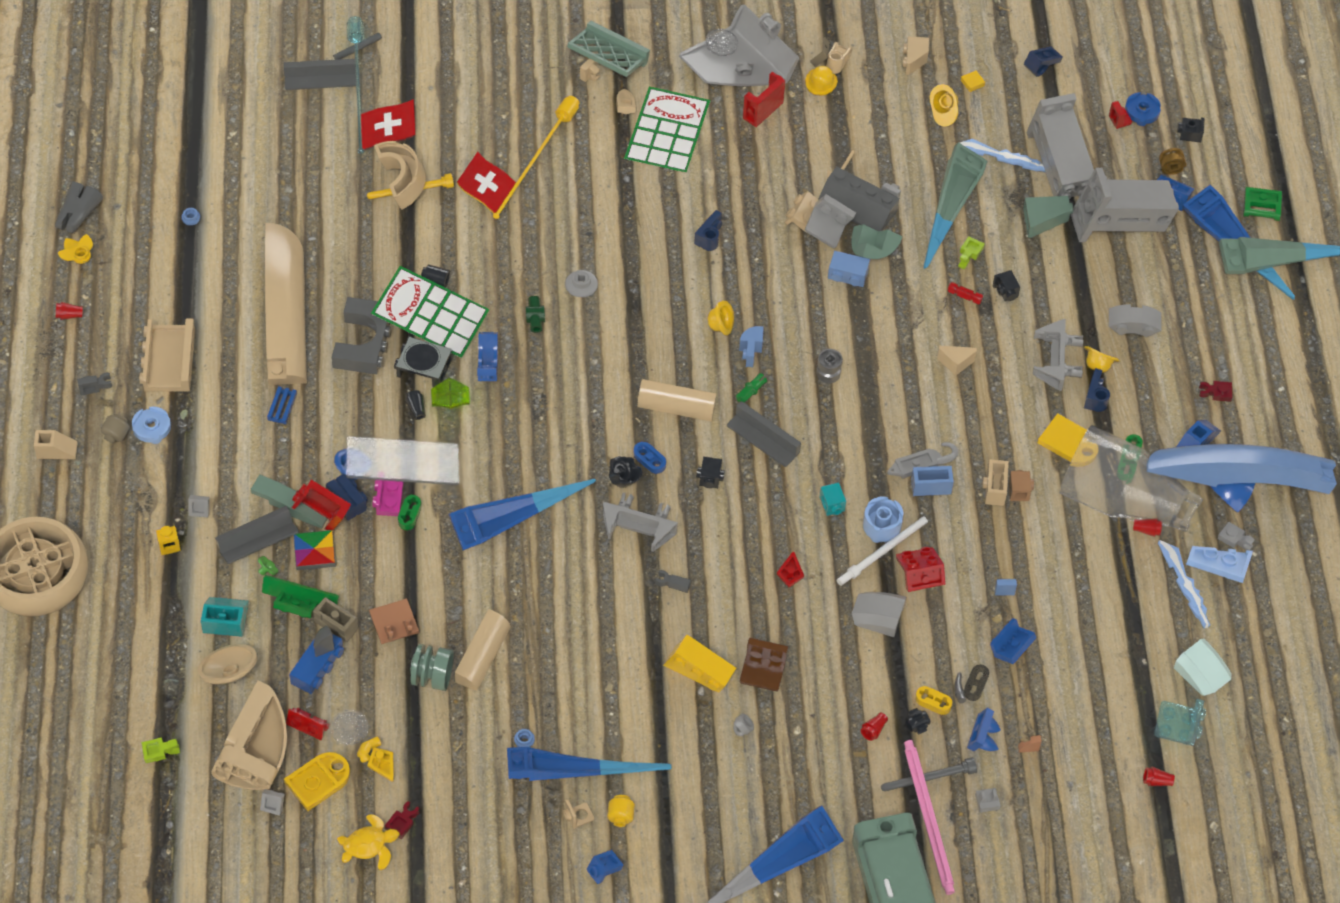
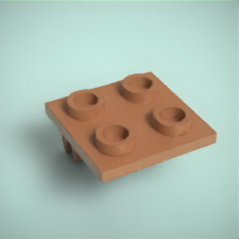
[369,598,419,644]

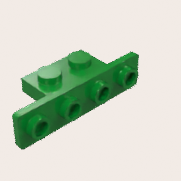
[262,575,339,619]

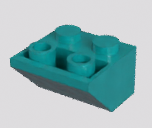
[200,597,249,637]

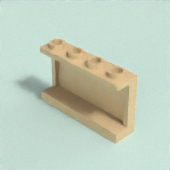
[139,319,195,391]

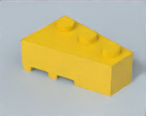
[663,634,736,693]

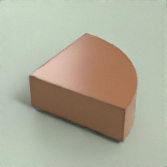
[1018,735,1042,753]

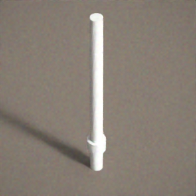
[837,516,928,586]

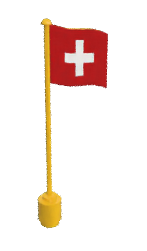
[457,95,580,219]

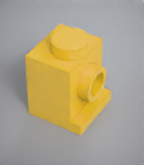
[156,526,181,556]

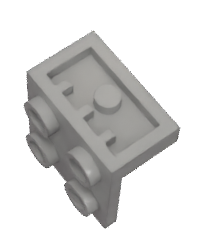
[805,194,856,249]

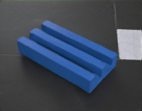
[267,386,297,424]

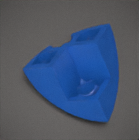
[1211,483,1255,513]

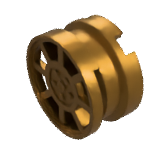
[1159,148,1187,175]

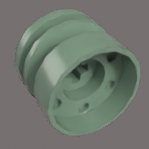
[410,644,454,691]

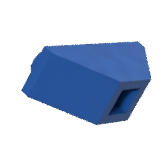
[1176,420,1221,447]

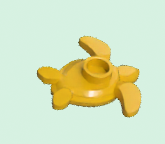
[337,814,400,870]

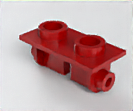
[286,708,330,740]

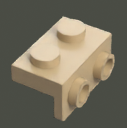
[784,191,818,233]

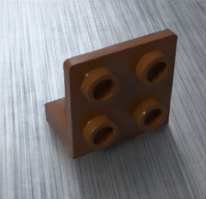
[739,638,788,692]

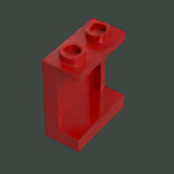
[743,72,786,128]
[291,479,351,530]

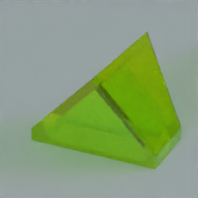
[431,377,470,409]

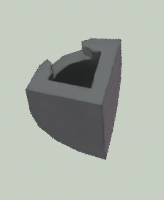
[313,626,334,657]

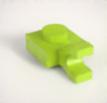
[958,236,985,270]
[141,737,180,763]

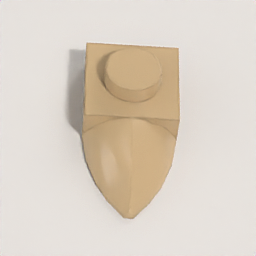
[616,89,636,114]

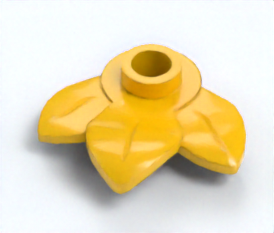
[58,234,93,264]

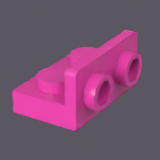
[372,473,404,516]

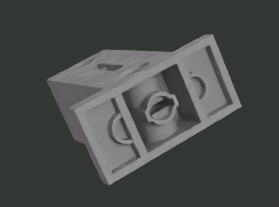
[1026,93,1094,199]
[1071,168,1179,242]

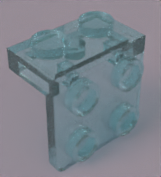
[1154,699,1207,746]

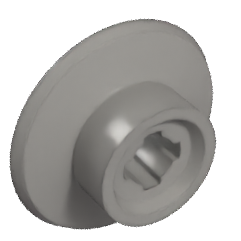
[565,270,598,297]

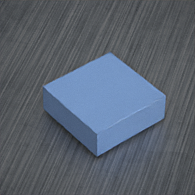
[995,579,1017,595]

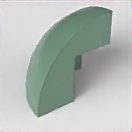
[851,224,903,259]

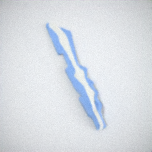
[960,139,1046,173]
[1158,540,1210,628]

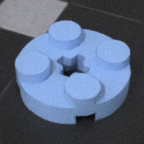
[132,406,171,444]

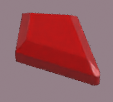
[777,552,804,587]

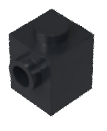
[696,456,725,489]

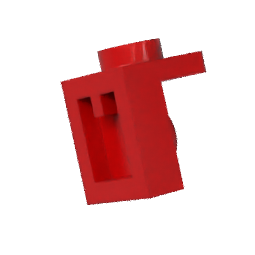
[1109,101,1132,129]

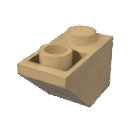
[903,36,929,75]
[34,430,78,459]

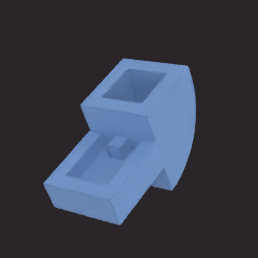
[739,326,763,367]

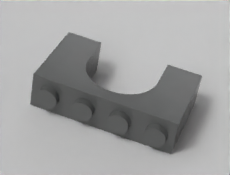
[331,297,391,375]

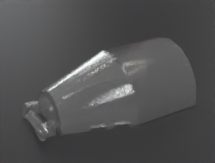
[1059,425,1203,532]

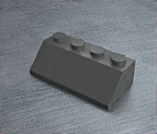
[818,166,900,231]

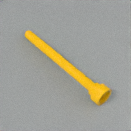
[367,173,454,199]

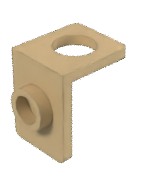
[563,799,594,829]

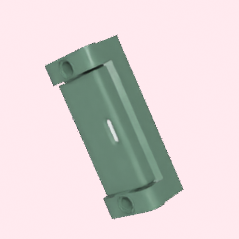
[852,813,936,903]

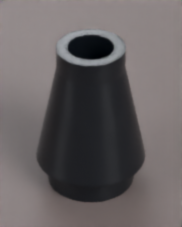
[405,390,426,420]

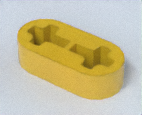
[915,686,952,715]

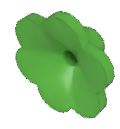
[258,556,279,576]

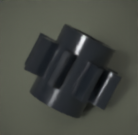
[905,708,930,735]

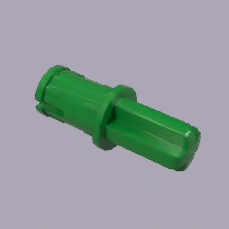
[736,373,767,403]

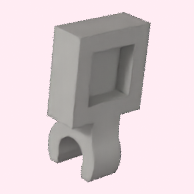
[1218,522,1255,550]

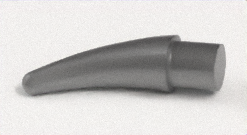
[954,672,966,704]

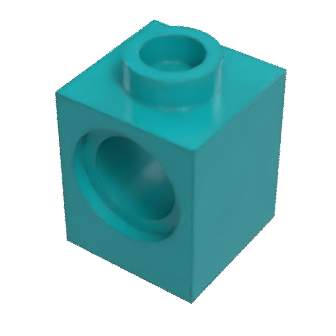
[819,482,846,516]

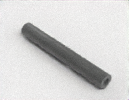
[333,32,382,60]

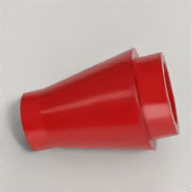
[55,302,83,320]
[1133,518,1162,537]
[861,712,888,741]
[1143,766,1175,786]

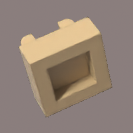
[580,58,600,82]

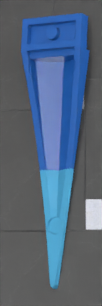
[1183,185,1295,300]
[448,479,596,551]
[507,747,671,781]

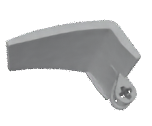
[679,5,799,86]

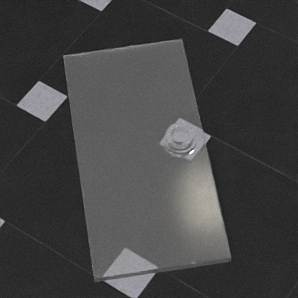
[346,436,459,485]

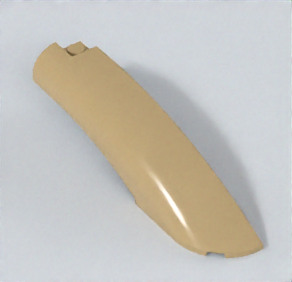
[265,223,307,385]

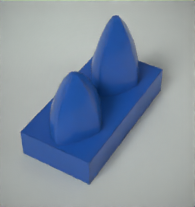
[967,708,1001,751]

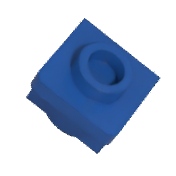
[587,850,624,884]

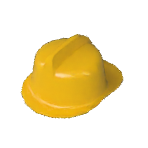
[930,84,958,127]

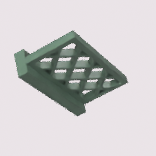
[567,21,650,77]

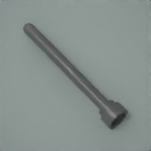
[881,757,977,792]

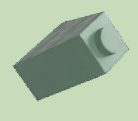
[1023,196,1073,238]

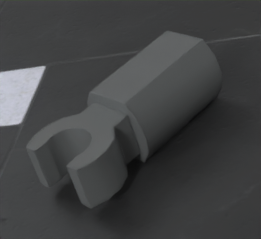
[655,570,691,593]

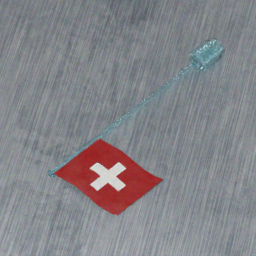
[346,16,415,154]

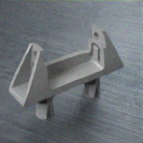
[1033,319,1083,391]
[603,492,678,552]

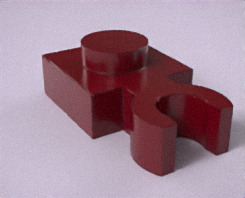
[1199,381,1233,402]
[384,801,419,840]

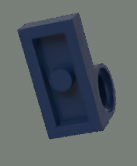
[1024,46,1063,77]
[694,210,722,251]
[1084,368,1110,412]

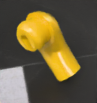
[357,736,381,763]

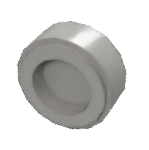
[733,714,754,736]

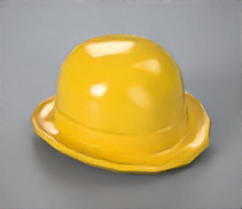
[805,65,838,96]
[707,300,734,336]
[1084,346,1120,373]

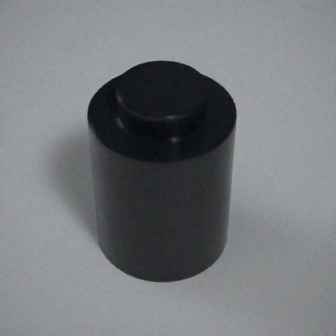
[421,264,450,288]

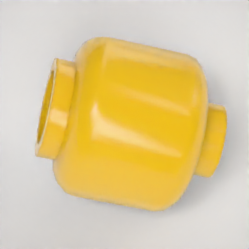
[607,795,635,827]

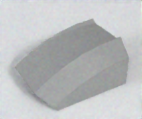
[852,592,907,637]

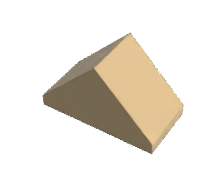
[937,345,977,376]

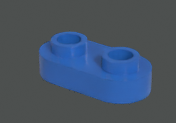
[633,442,666,474]

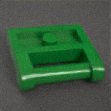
[1243,187,1282,221]

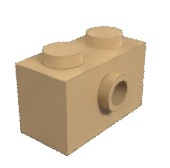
[982,459,1009,506]

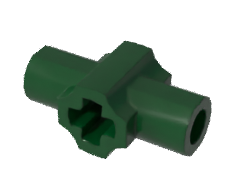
[525,296,545,333]

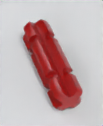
[947,282,983,304]

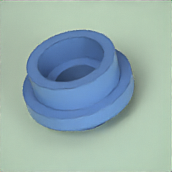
[182,208,200,225]
[514,729,535,747]

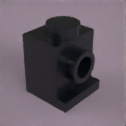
[1177,117,1205,143]
[992,270,1020,301]

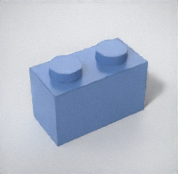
[828,251,870,287]
[911,466,954,496]

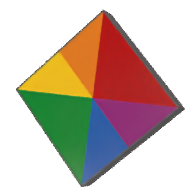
[294,530,336,570]

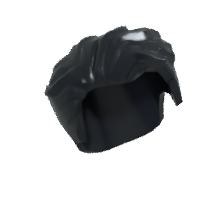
[609,456,642,488]

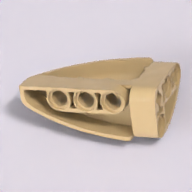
[212,680,287,790]

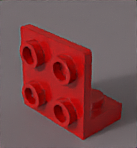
[896,547,946,592]

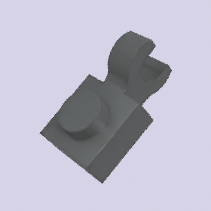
[77,372,112,395]

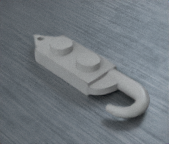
[887,442,958,479]

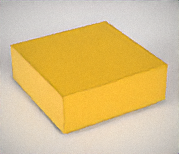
[961,70,985,92]

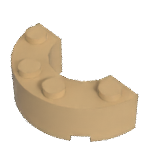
[374,141,426,210]

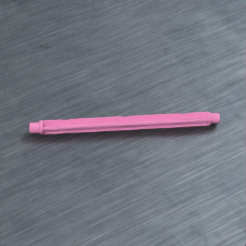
[904,740,955,895]

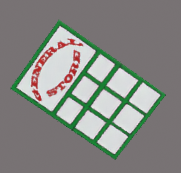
[624,86,710,173]
[371,266,490,358]

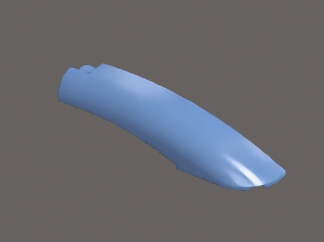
[1146,444,1337,494]

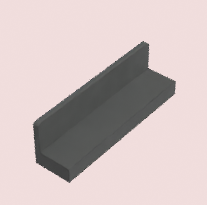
[283,59,356,90]
[727,401,801,467]
[215,506,299,564]

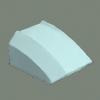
[1174,639,1232,696]

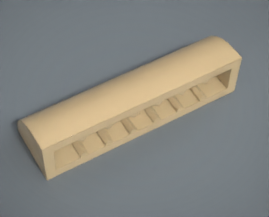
[638,379,716,422]
[455,609,511,691]

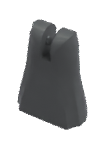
[55,181,103,234]

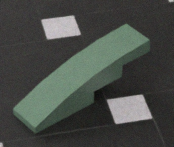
[251,474,328,529]

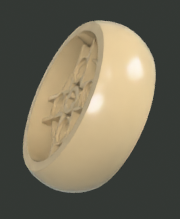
[0,517,88,617]

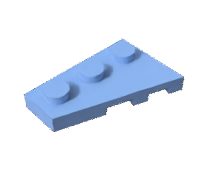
[1186,546,1253,583]

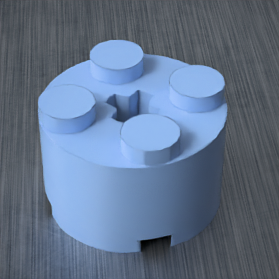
[863,497,904,543]

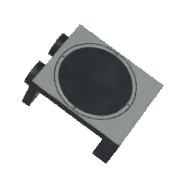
[394,337,452,389]

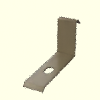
[810,37,830,68]

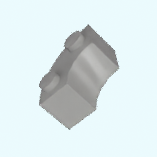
[1109,304,1162,337]

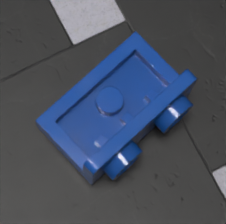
[990,618,1036,664]

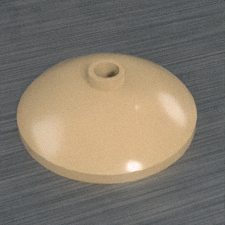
[198,644,257,685]

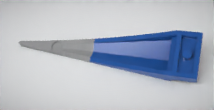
[707,806,844,903]

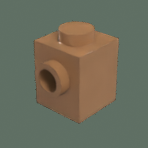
[1008,470,1034,501]

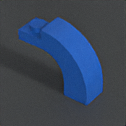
[477,332,498,381]

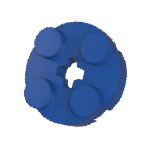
[1125,92,1161,126]

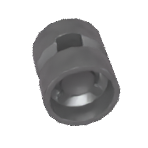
[816,349,843,384]

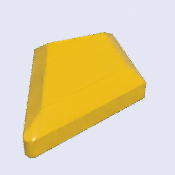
[367,747,394,782]

